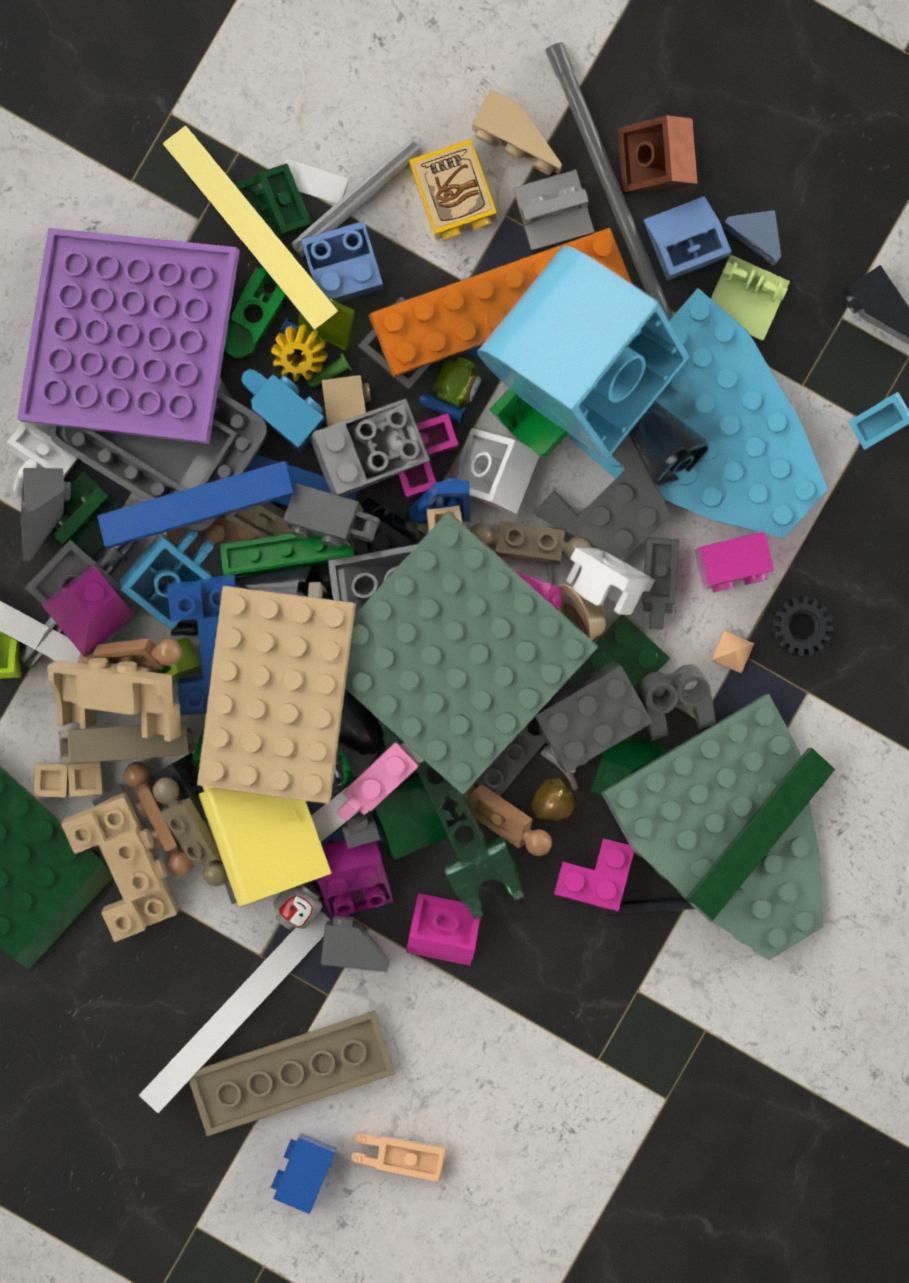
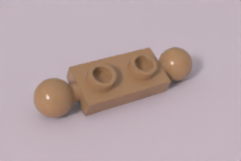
[78,639,182,670]
[124,762,193,876]
[449,784,552,856]

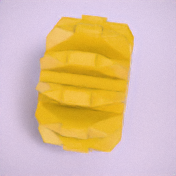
[271,324,328,382]

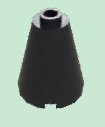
[630,401,709,487]
[235,565,320,597]
[338,689,385,756]

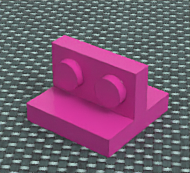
[406,893,482,966]

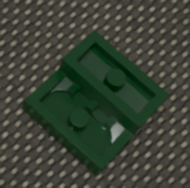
[234,163,312,250]
[372,771,452,860]

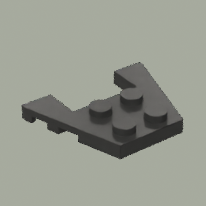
[533,432,671,561]

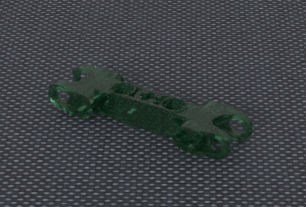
[379,719,525,920]

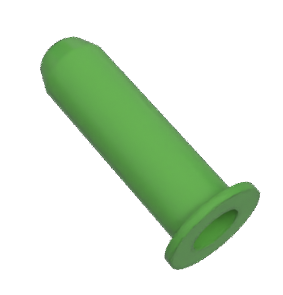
[306,353,352,389]

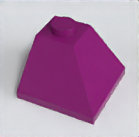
[42,564,135,656]

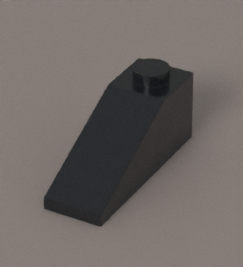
[844,265,909,345]

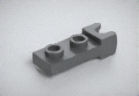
[474,721,545,796]

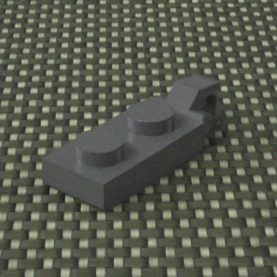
[641,537,679,629]

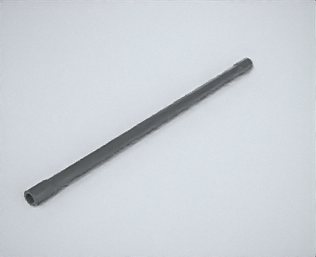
[545,42,673,321]

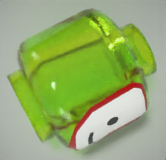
[433,357,481,408]

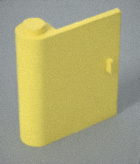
[198,786,331,907]

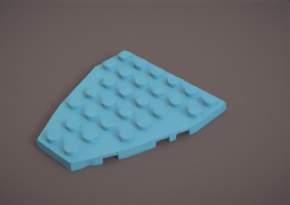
[568,288,828,538]

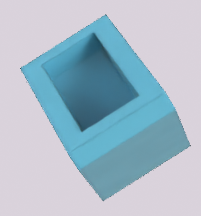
[848,392,909,450]

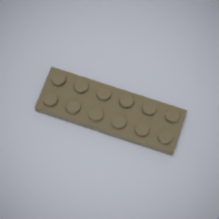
[189,1010,395,1136]

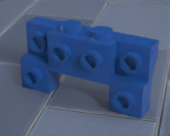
[167,575,236,716]

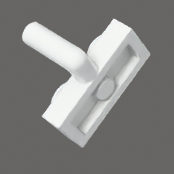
[5,422,78,496]

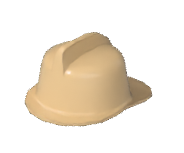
[560,584,605,640]

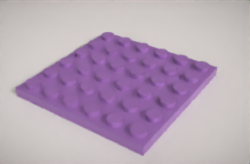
[17,228,240,444]

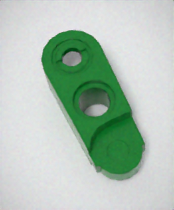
[224,267,288,359]

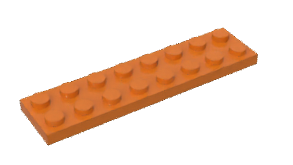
[369,228,632,377]

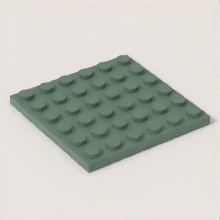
[345,511,598,794]

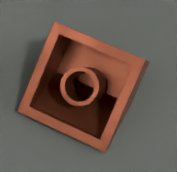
[617,115,698,193]

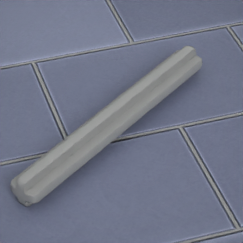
[291,140,422,257]

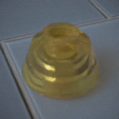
[532,778,574,821]

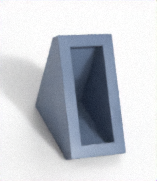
[722,210,781,266]

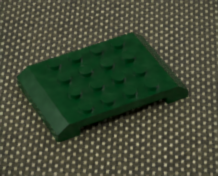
[0,765,113,970]

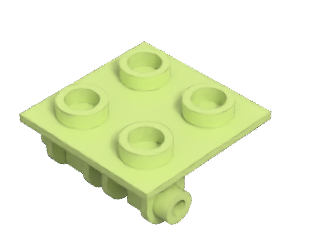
[711,255,790,341]

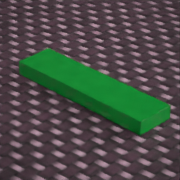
[220,533,354,577]

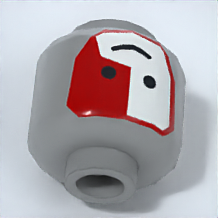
[274,882,323,929]

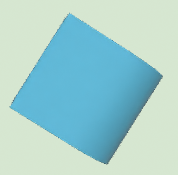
[477,246,689,460]

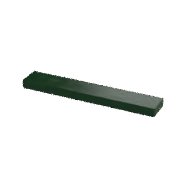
[685,748,836,921]

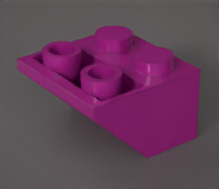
[317,840,394,919]

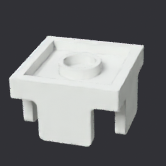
[566,548,655,615]

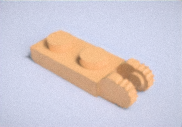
[350,1132,446,1182]

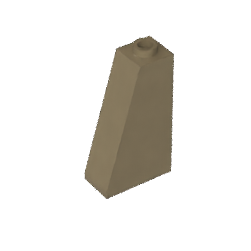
[58,722,193,764]

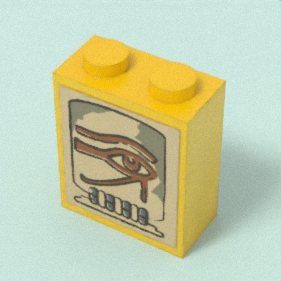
[409,139,497,241]

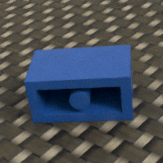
[270,1133,336,1214]

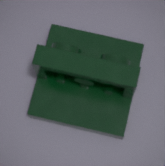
[52,472,122,559]

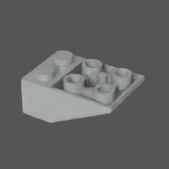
[310,399,430,497]

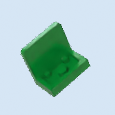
[489,388,569,458]

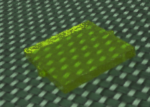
[298,297,355,350]

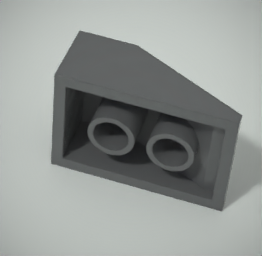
[328,544,418,615]

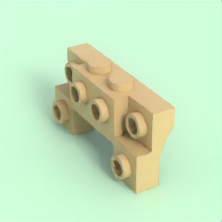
[48,658,181,741]
[61,792,179,942]

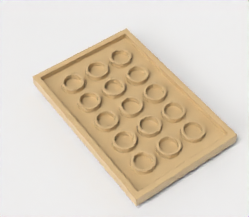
[197,586,356,804]

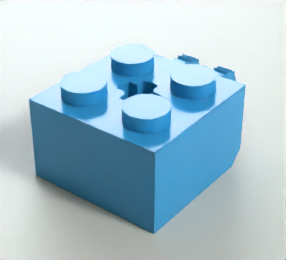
[241,369,327,453]
[119,529,215,630]

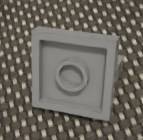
[513,170,594,252]

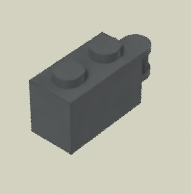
[283,483,380,548]

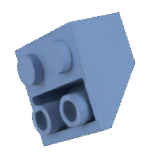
[643,196,731,281]
[301,221,384,304]

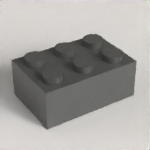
[533,661,653,773]

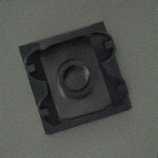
[353,498,426,556]

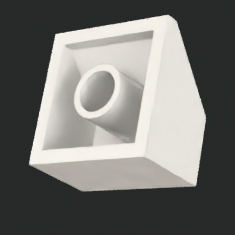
[452,428,539,514]

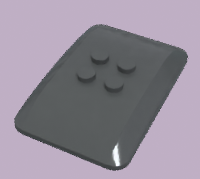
[50,390,268,531]

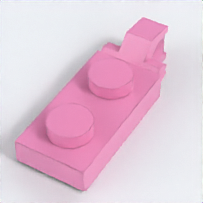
[337,741,420,822]

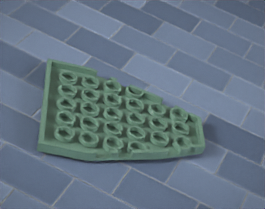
[601,694,824,960]

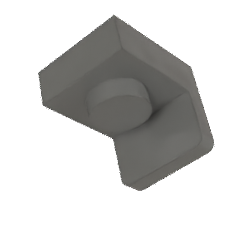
[341,810,380,849]

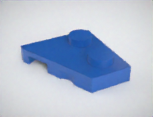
[407,478,470,524]

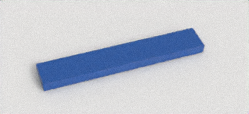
[97,461,296,549]

